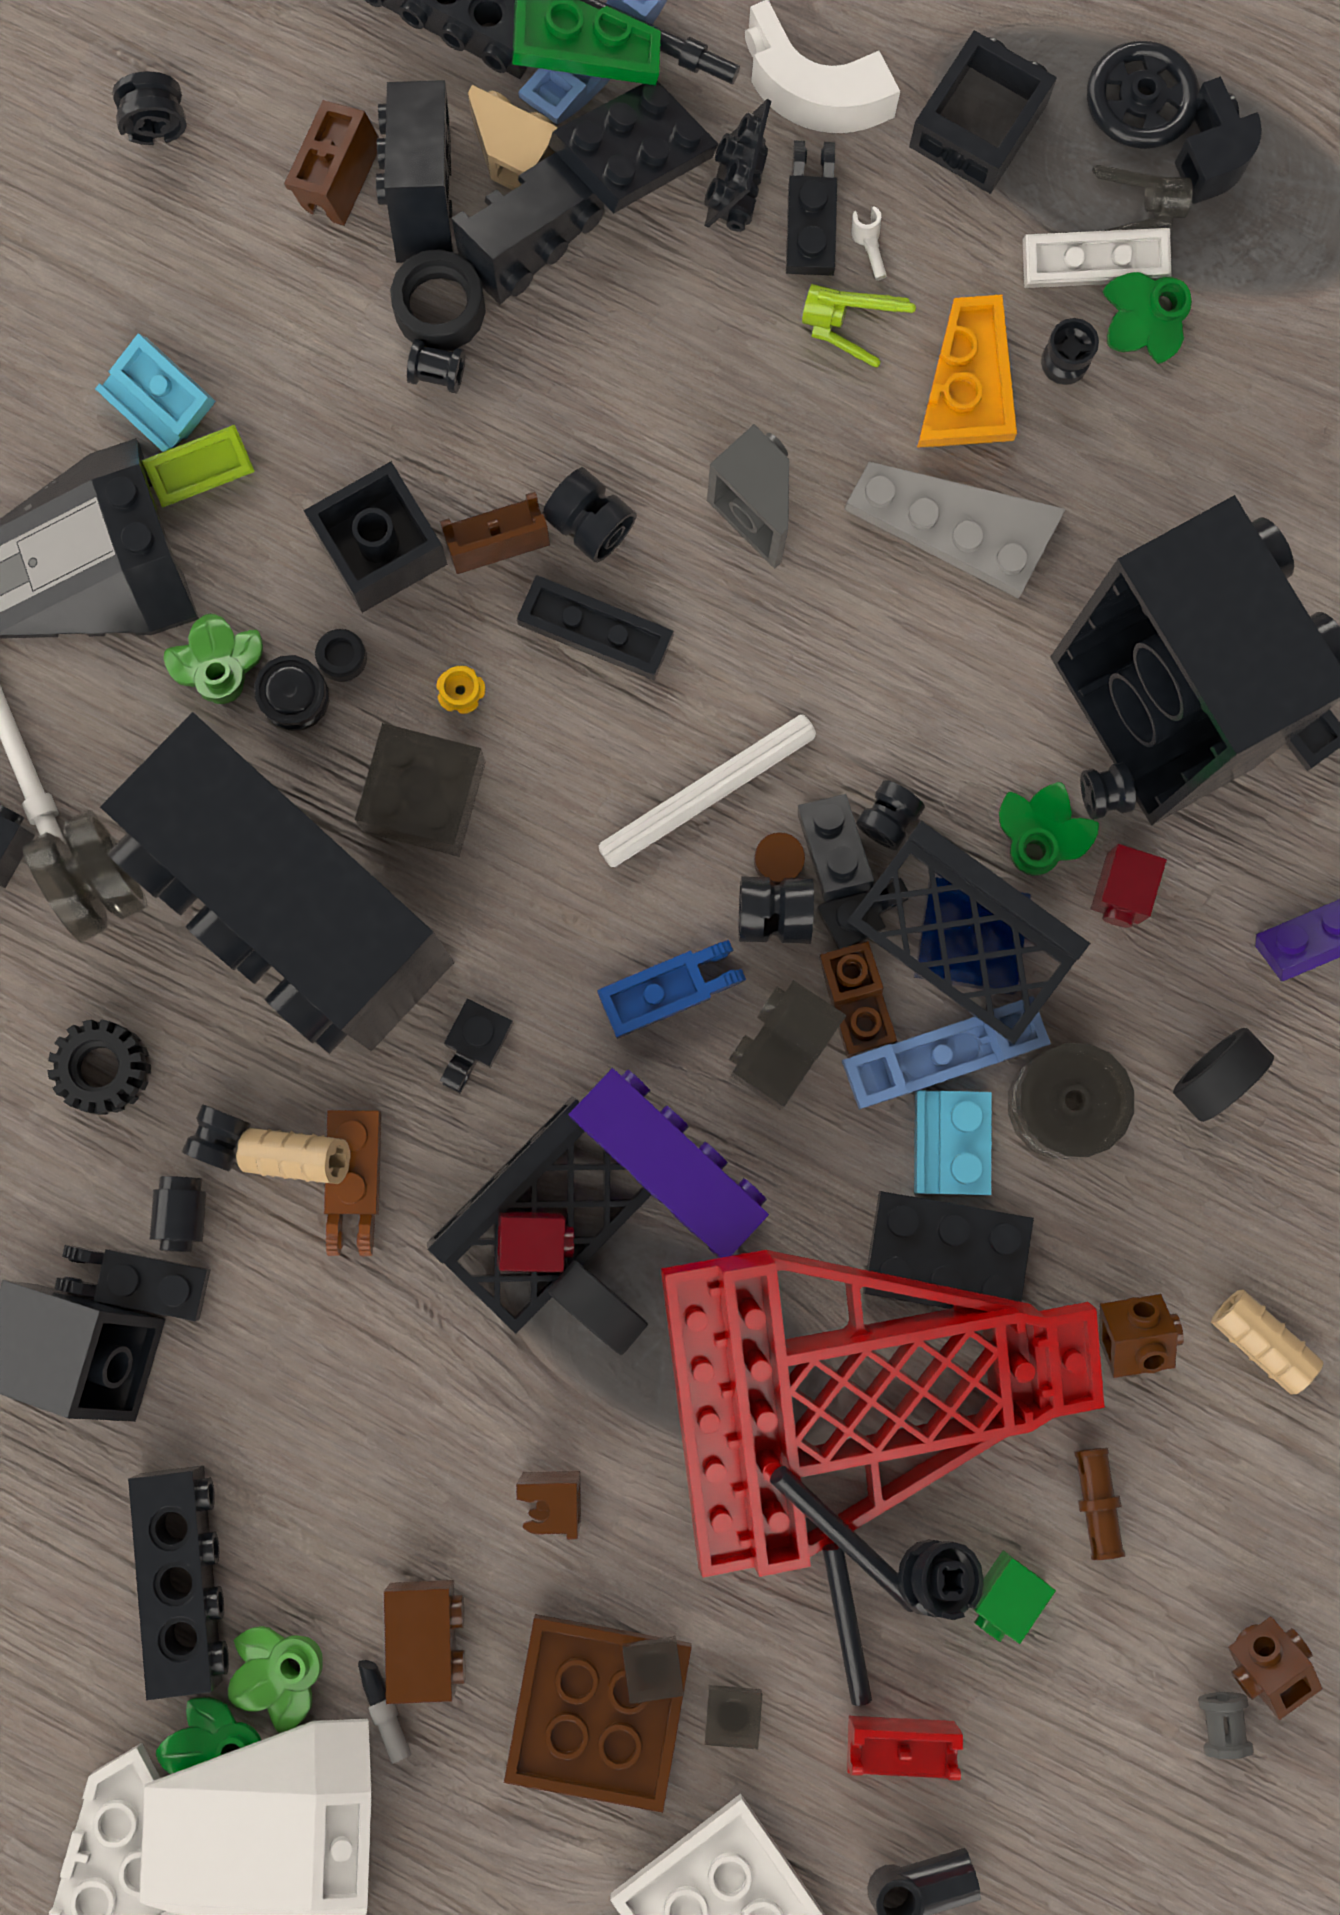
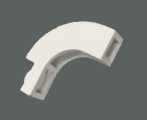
[745,0,900,133]

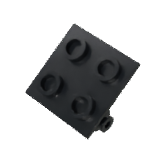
[704,99,771,232]

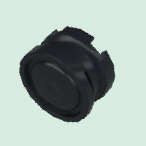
[112,71,187,145]
[254,655,330,731]
[898,1539,984,1620]

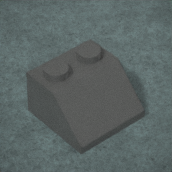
[707,424,789,569]

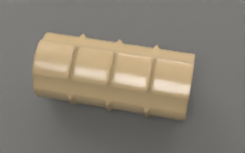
[236,1128,350,1184]
[1211,1289,1323,1395]

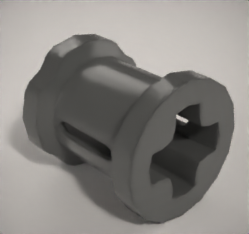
[1198,1692,1254,1759]

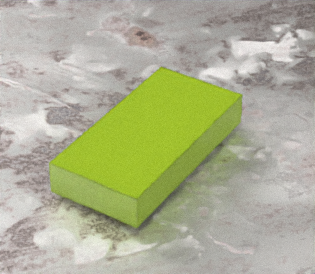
[142,424,255,508]

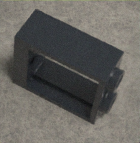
[909,30,1057,194]

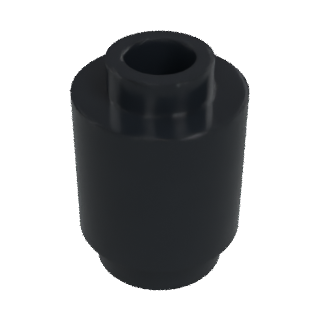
[150,1176,206,1252]

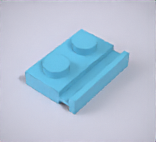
[95,333,216,452]
[914,1090,992,1196]

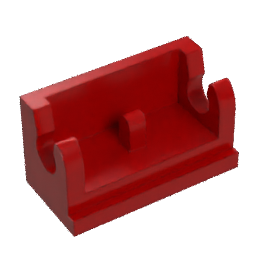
[847,1715,963,1781]

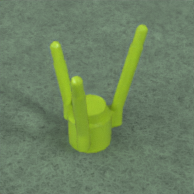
[802,284,916,367]

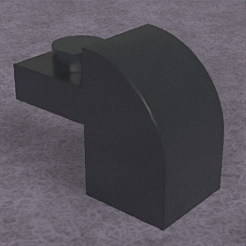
[1175,76,1262,205]

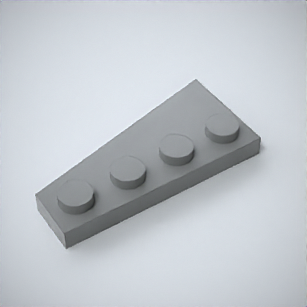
[845,462,1066,599]

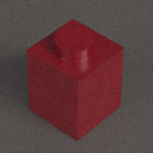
[1090,844,1167,928]
[497,1212,574,1272]

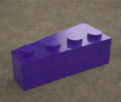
[568,1068,769,1258]

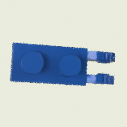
[597,940,746,1039]

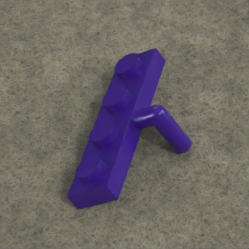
[1255,899,1340,982]

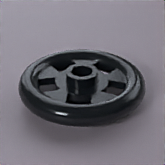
[1087,41,1200,149]

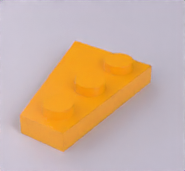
[917,295,1017,448]

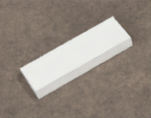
[1023,228,1172,288]

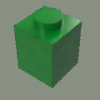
[973,1550,1056,1644]

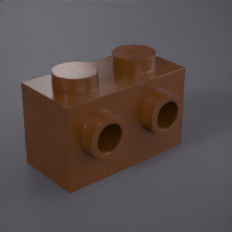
[384,1580,466,1704]

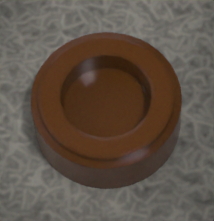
[754,832,805,885]

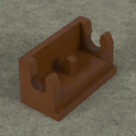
[284,100,379,226]
[440,491,550,574]
[516,1471,581,1540]

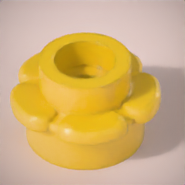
[436,666,485,714]

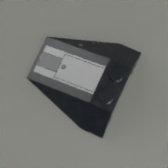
[0,438,199,638]

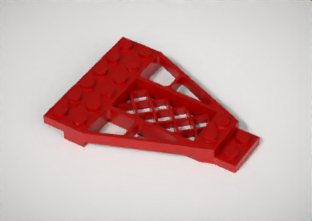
[661,1250,1105,1578]

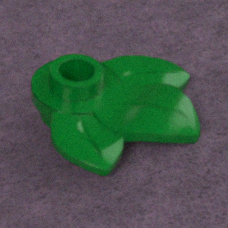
[1103,272,1192,364]
[999,782,1099,876]
[155,1697,261,1774]

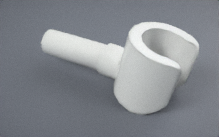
[851,206,887,281]

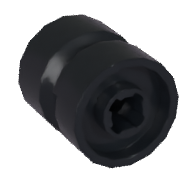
[542,467,637,563]
[738,876,814,944]

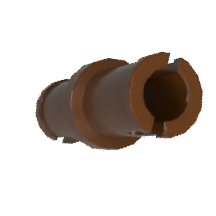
[1074,1448,1126,1560]

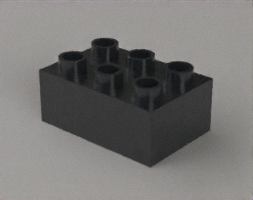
[1050,495,1340,826]
[100,712,455,1054]

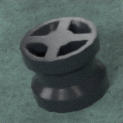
[1080,762,1136,820]

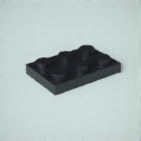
[548,80,718,214]
[863,1191,1034,1309]

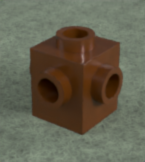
[1099,1294,1184,1378]
[1228,1616,1323,1721]

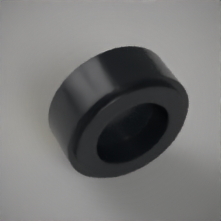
[315,629,367,682]

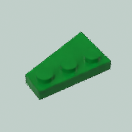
[512,0,661,86]

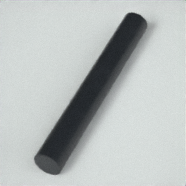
[822,1543,872,1706]

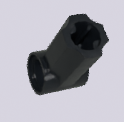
[867,1848,981,1915]

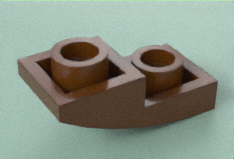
[819,941,897,1058]

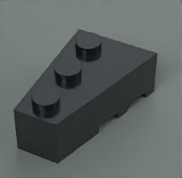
[376,80,454,263]
[451,153,604,305]

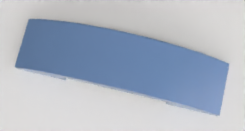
[519,0,667,125]
[842,996,1051,1110]

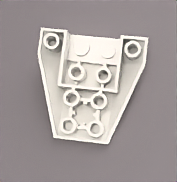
[139,1719,371,1915]

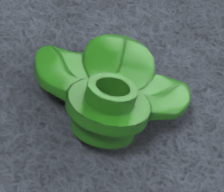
[164,613,263,704]
[228,1626,323,1733]

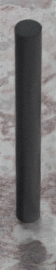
[770,1466,913,1612]

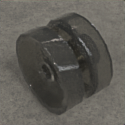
[23,809,148,942]
[1008,1043,1134,1160]

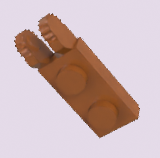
[324,1110,381,1256]

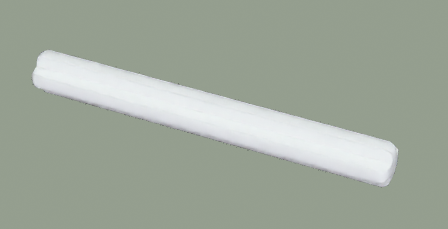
[599,715,816,867]

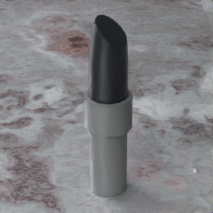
[358,1660,411,1764]

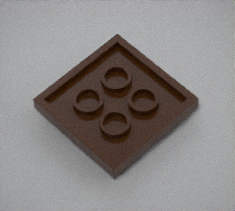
[504,1614,692,1813]

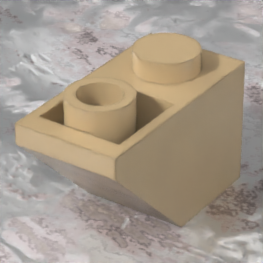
[468,85,558,190]

